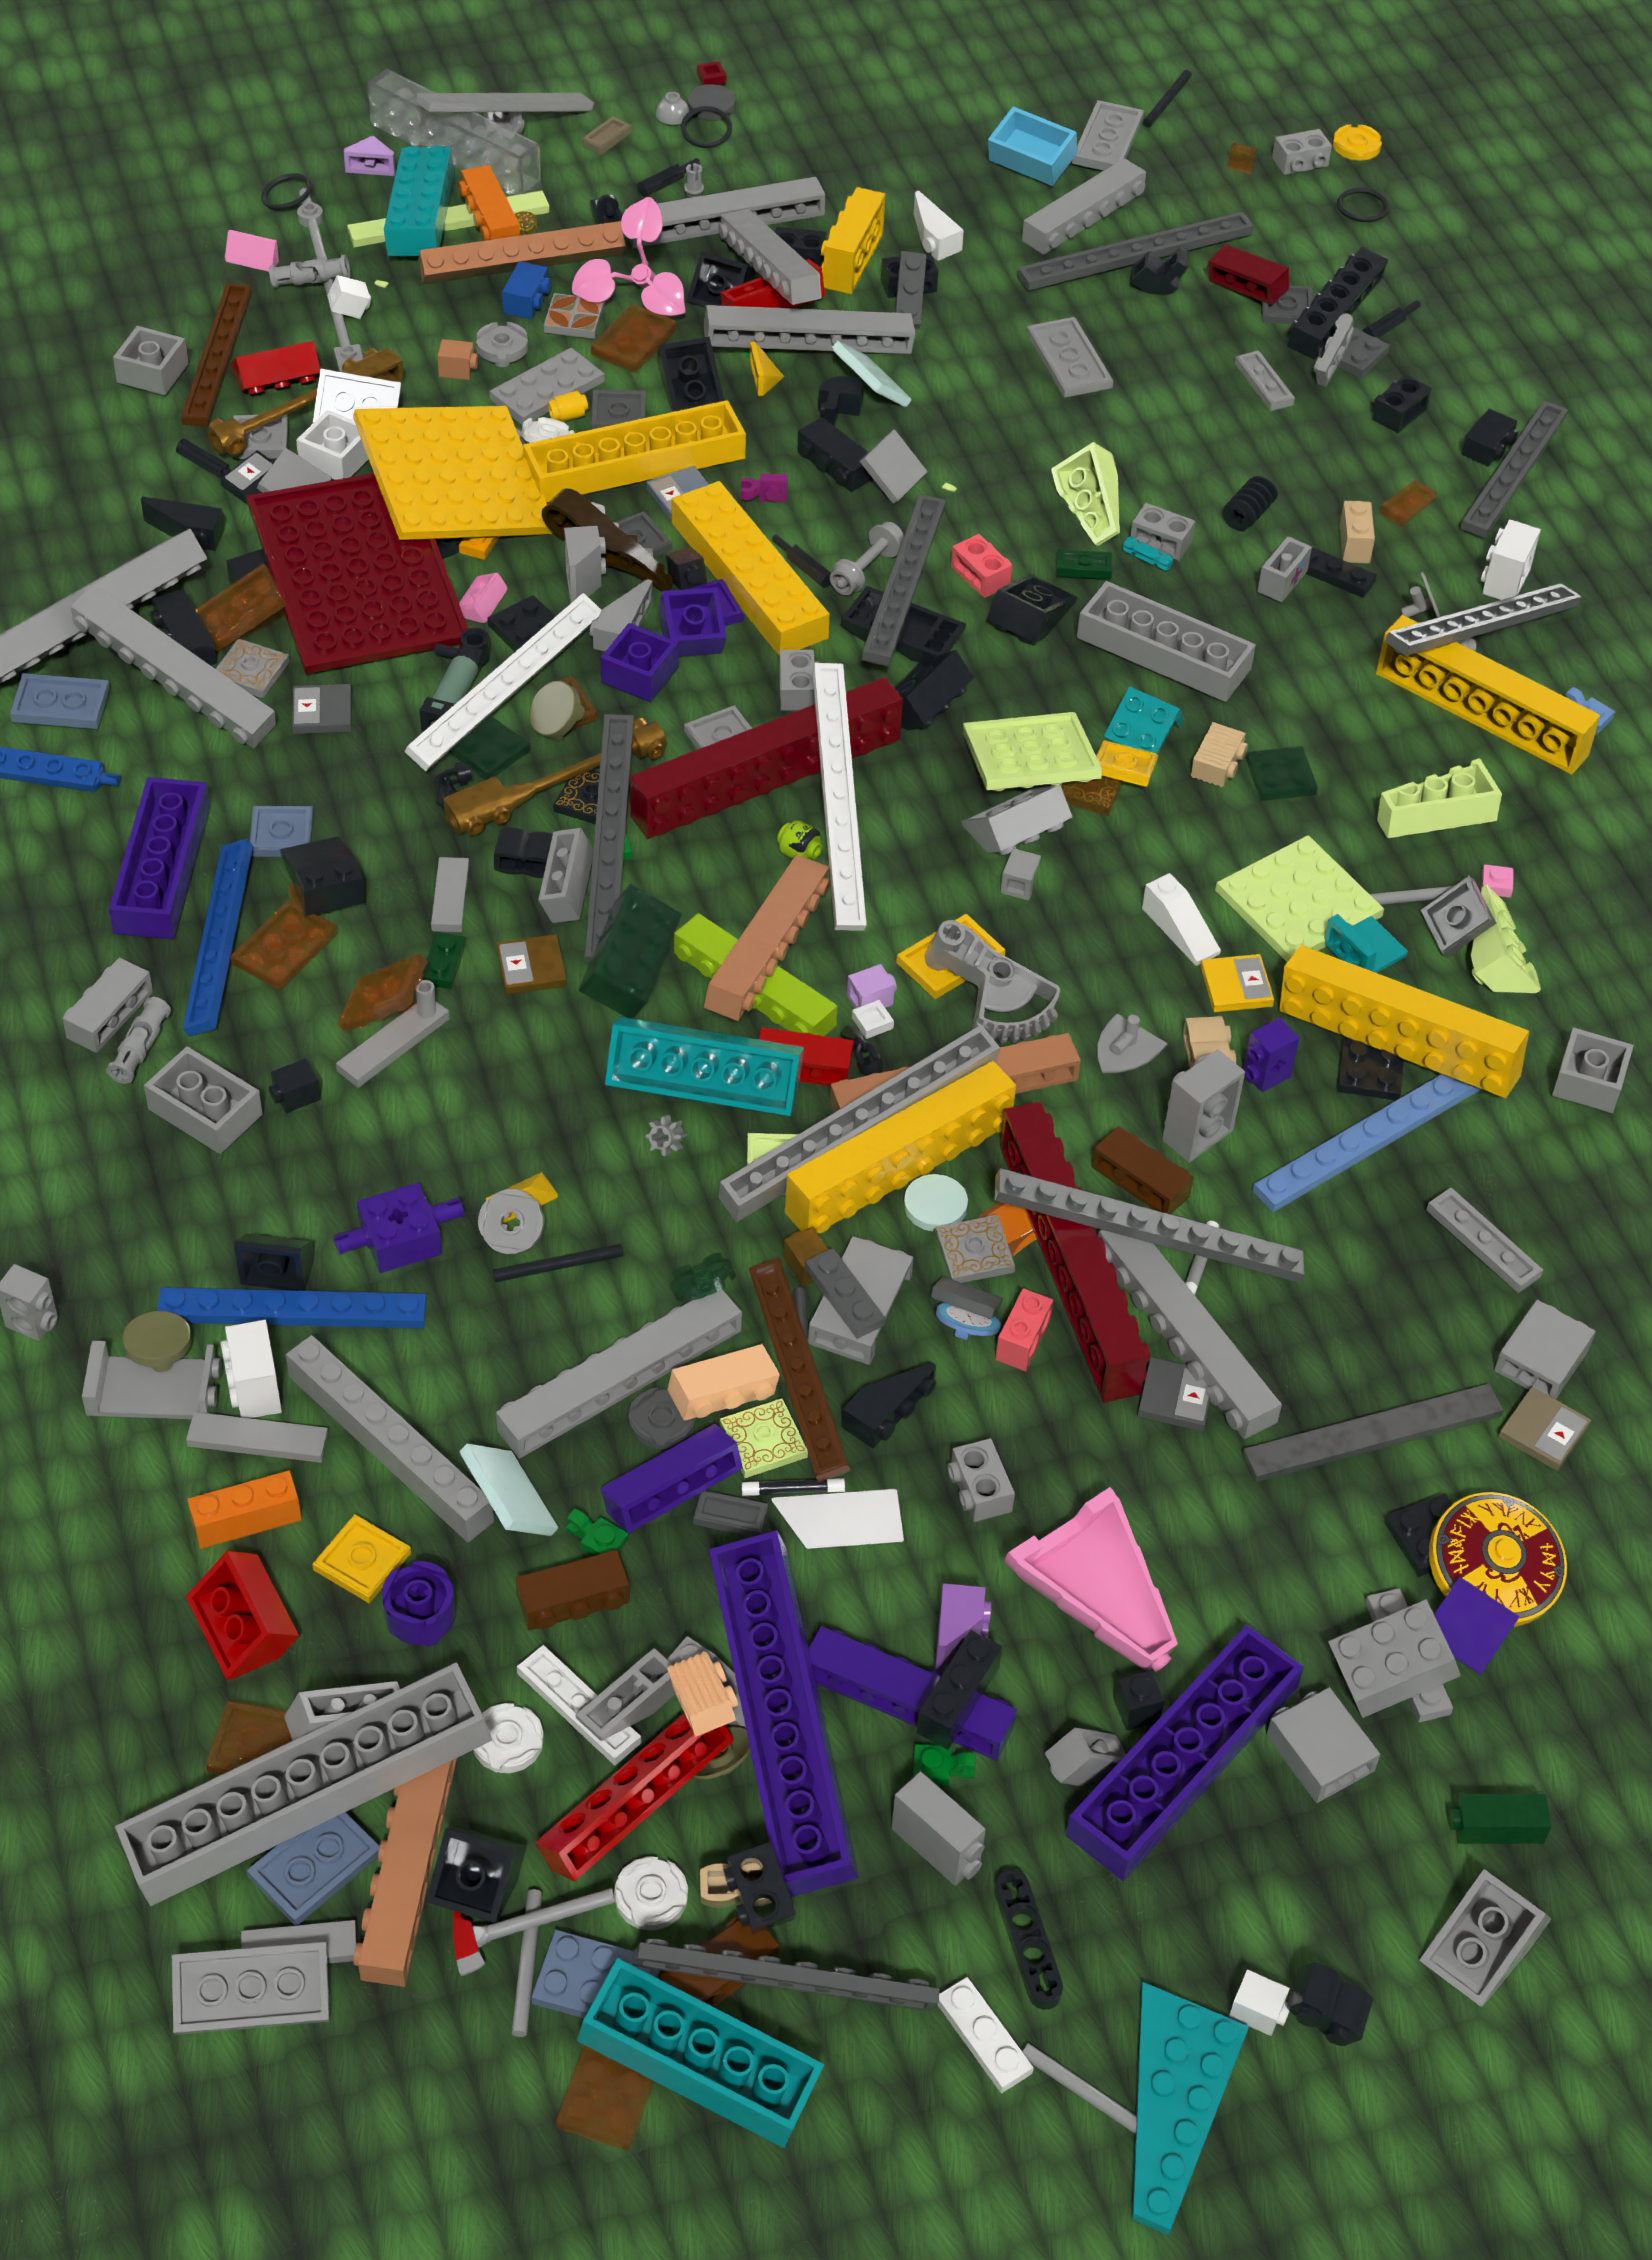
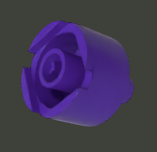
[382,1561,456,1646]

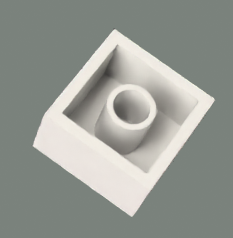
[296,409,369,480]
[1481,519,1541,600]
[221,1320,282,1418]

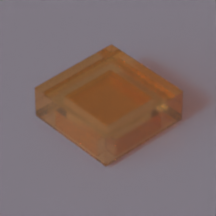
[1228,142,1257,174]

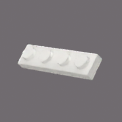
[517,1645,641,1766]

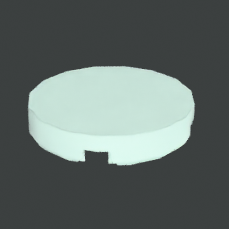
[904,1174,968,1231]

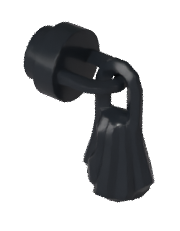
[434,762,473,810]
[841,1025,883,1076]

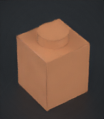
[437,339,478,380]

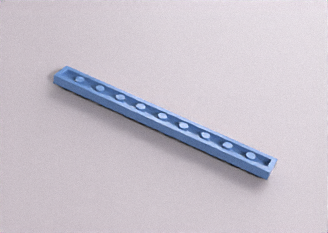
[1253,1074,1481,1212]

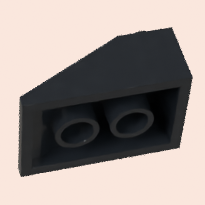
[657,336,725,412]
[987,574,1078,643]
[280,836,364,916]

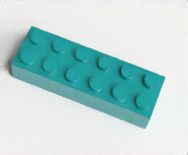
[383,145,455,256]
[605,1017,804,1116]
[577,1958,825,2148]

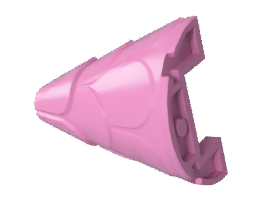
[1004,1487,1178,1672]

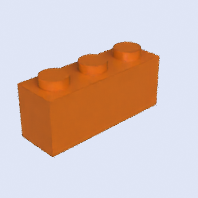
[187,1470,302,1549]

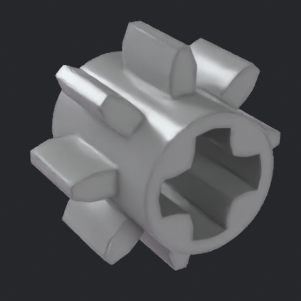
[645,1115,687,1156]

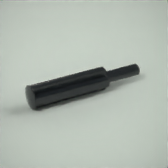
[637,158,700,197]
[1363,300,1421,338]
[176,438,231,478]
[772,534,831,588]

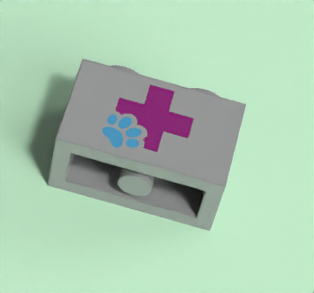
[1257,536,1312,602]

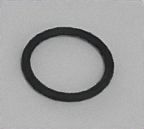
[681,106,732,148]
[261,173,312,210]
[1337,187,1390,222]

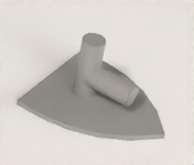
[1401,571,1440,618]
[1097,1014,1168,1073]

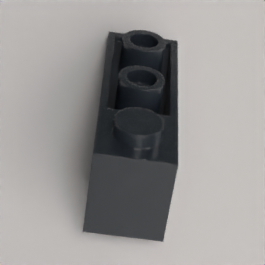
[841,1363,937,1449]

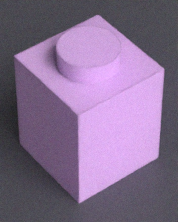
[847,964,897,1009]

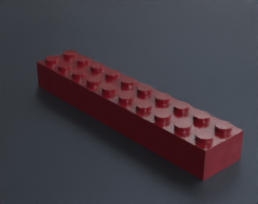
[630,677,903,840]
[1000,1101,1150,1403]

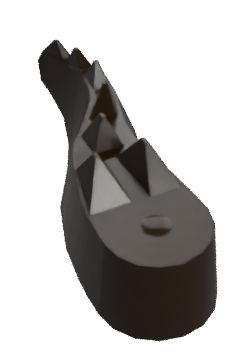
[541,488,673,591]

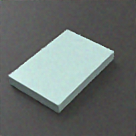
[832,340,912,407]
[460,1444,558,1536]

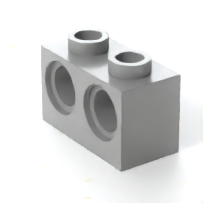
[1272,129,1332,175]
[1130,503,1196,561]
[779,650,820,710]
[0,1264,58,1342]
[947,1438,1015,1522]

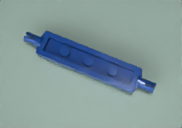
[0,747,121,792]

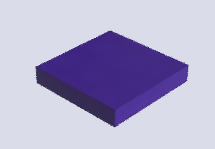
[1434,1577,1520,1676]

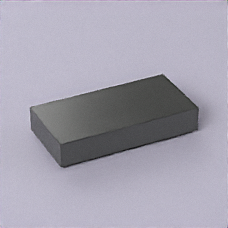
[931,1276,1003,1319]
[693,1490,768,1537]

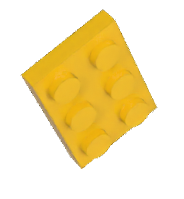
[896,914,1005,1000]

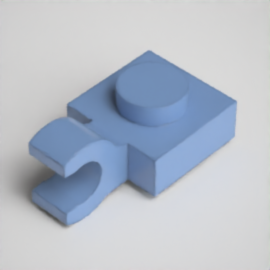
[1566,687,1615,734]

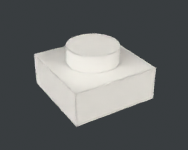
[852,1000,894,1039]

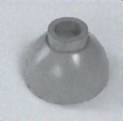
[656,92,689,126]

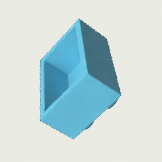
[988,106,1078,186]

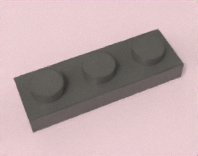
[895,251,926,329]
[805,1248,886,1339]

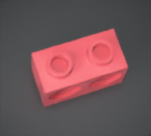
[951,534,1012,598]
[995,1288,1054,1372]

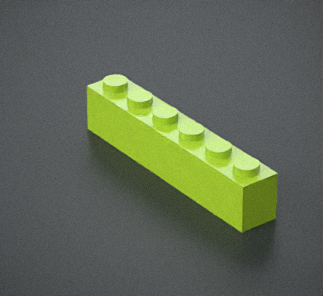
[674,913,838,1036]

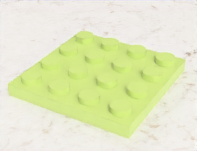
[963,712,1102,791]
[1215,835,1384,962]

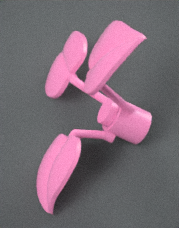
[572,197,686,316]

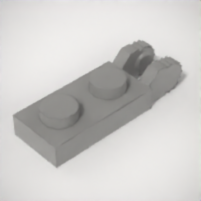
[1314,313,1354,387]

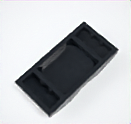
[841,586,966,662]

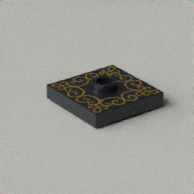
[553,770,630,824]

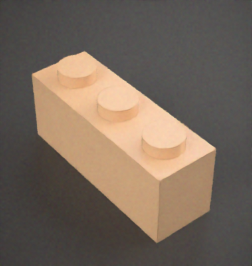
[667,1344,780,1421]

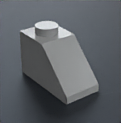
[1045,1728,1126,1786]

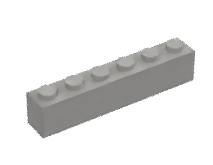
[1022,158,1146,255]

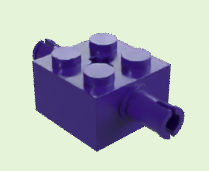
[333,1182,465,1273]

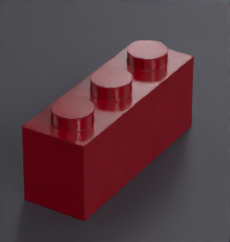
[1208,244,1289,305]

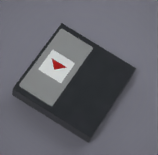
[220,450,274,505]

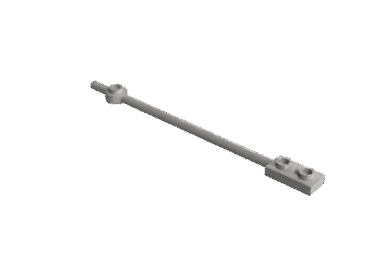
[297,188,363,372]

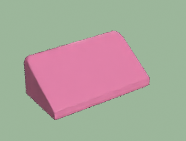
[225,230,279,272]
[459,573,507,623]

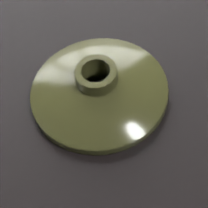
[694,1727,751,1779]

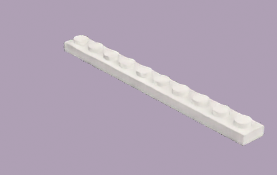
[404,593,602,771]
[812,663,866,931]

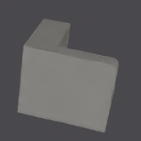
[1001,848,1041,901]

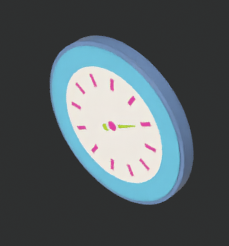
[936,1303,1001,1340]

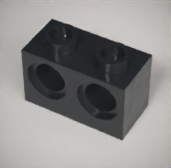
[775,227,826,267]
[881,253,939,298]
[1372,374,1432,434]
[723,1842,796,1935]

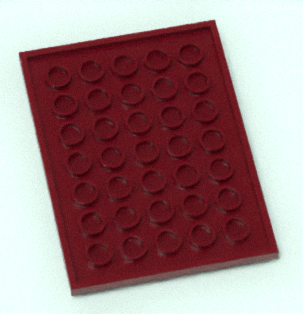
[247,473,468,674]

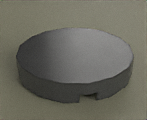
[687,84,736,121]
[628,1387,696,1450]

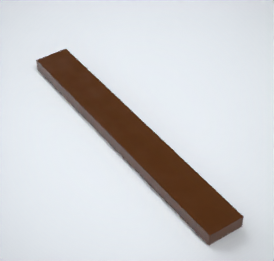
[181,283,253,427]
[749,1257,851,1482]

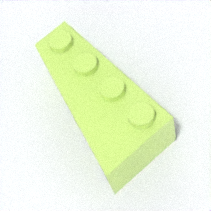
[1377,758,1502,838]

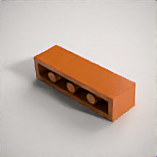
[458,165,520,241]

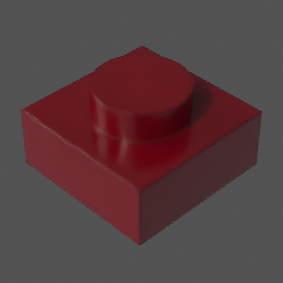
[697,61,727,85]

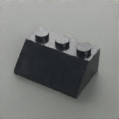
[894,650,974,731]

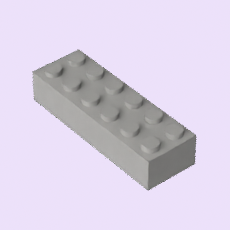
[1077,581,1256,702]

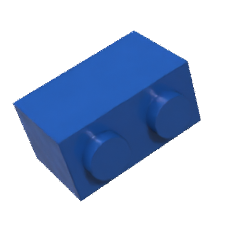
[502,261,552,319]

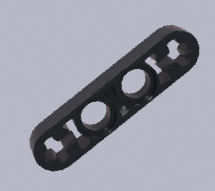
[994,1869,1063,2010]

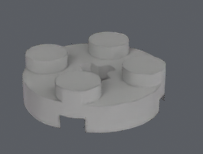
[476,322,529,367]
[478,1189,545,1255]

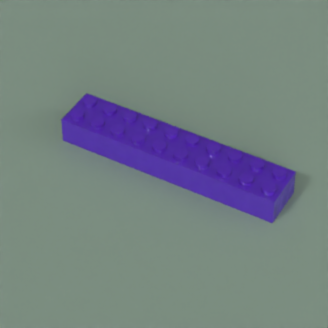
[709,1530,859,1897]

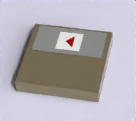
[1498,1387,1591,1472]

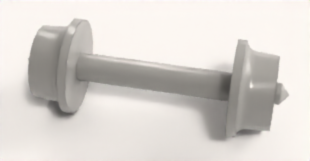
[830,522,904,595]

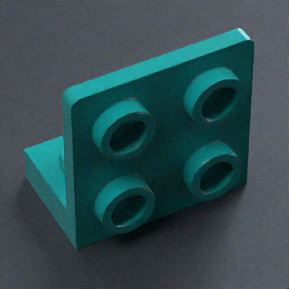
[1104,686,1185,754]
[1324,914,1408,973]

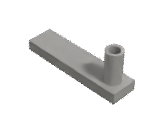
[336,980,450,1088]

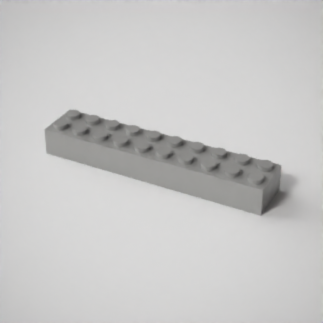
[0,529,207,682]
[115,1662,493,1906]

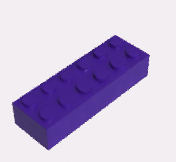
[109,777,210,939]

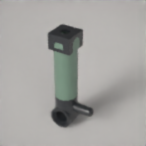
[420,628,490,731]

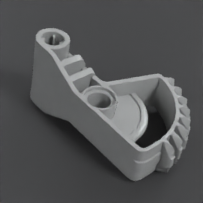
[925,920,1060,1045]

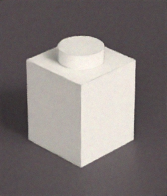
[327,275,371,319]
[1229,1970,1290,2036]

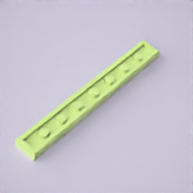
[347,191,549,247]

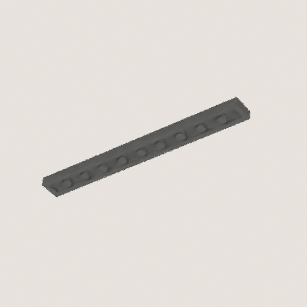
[1017,212,1254,291]
[862,494,946,666]
[1385,584,1582,656]
[585,714,634,964]
[995,1168,1304,1283]

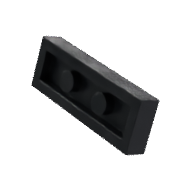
[1306,547,1377,598]

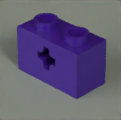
[1243,1017,1300,1093]

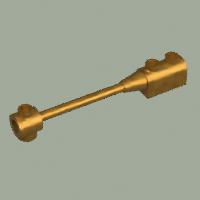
[207,348,403,456]
[443,718,667,836]

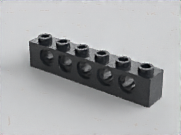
[1288,246,1389,360]

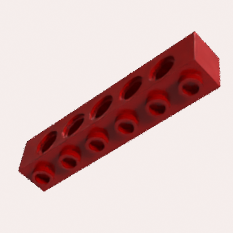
[535,1713,734,1882]

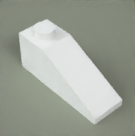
[913,191,964,261]
[1142,873,1221,966]

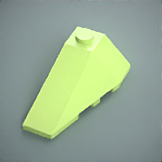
[1051,442,1120,546]
[1471,885,1541,993]

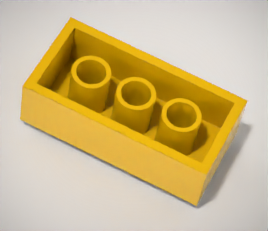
[821,187,885,295]

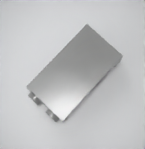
[808,1236,914,1365]
[82,1341,222,1419]

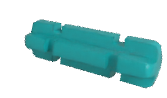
[1122,537,1173,571]

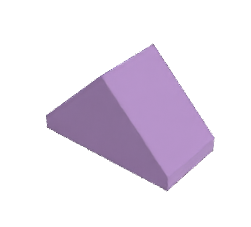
[344,136,395,176]

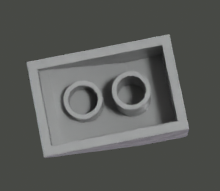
[1419,1869,1551,2007]

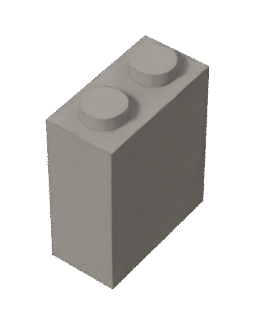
[1494,1300,1596,1400]
[1266,1687,1380,1803]
[891,1771,986,1886]

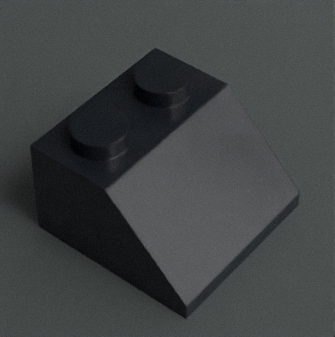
[686,251,756,307]
[234,1234,314,1291]
[426,1826,527,1923]

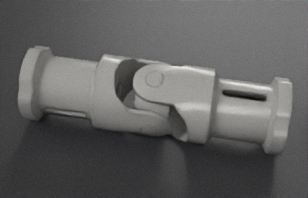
[269,255,350,289]
[106,997,171,1084]

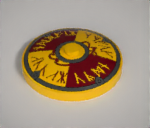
[1429,1492,1567,1627]

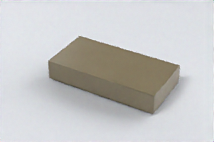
[582,116,632,155]

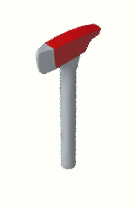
[453,1888,615,1976]

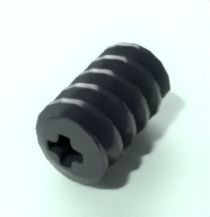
[1223,476,1278,532]

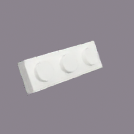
[938,1977,1034,2094]

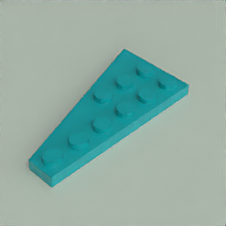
[1132,1982,1249,2236]

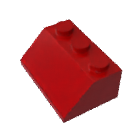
[230,341,321,395]
[185,1551,299,1680]

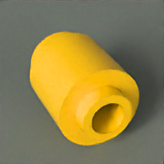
[547,390,588,422]

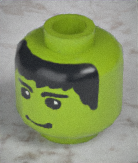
[777,820,823,860]

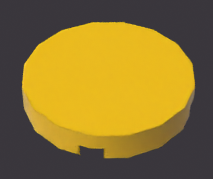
[1333,125,1382,161]

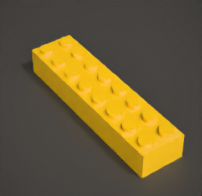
[523,400,746,503]
[672,481,830,655]
[1376,615,1601,775]
[1279,945,1529,1098]
[785,1061,1016,1233]

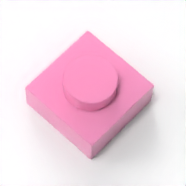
[1481,864,1513,898]

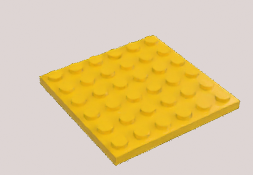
[353,406,554,540]

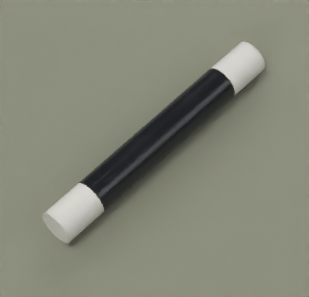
[741,1478,845,1496]

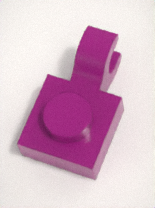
[741,474,787,502]

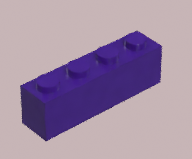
[600,1424,743,1534]

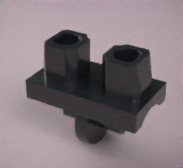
[590,195,622,224]

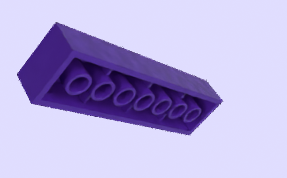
[1066,1625,1304,1881]

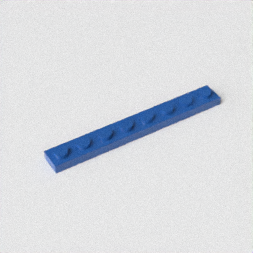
[183,838,253,1037]
[157,1288,427,1328]

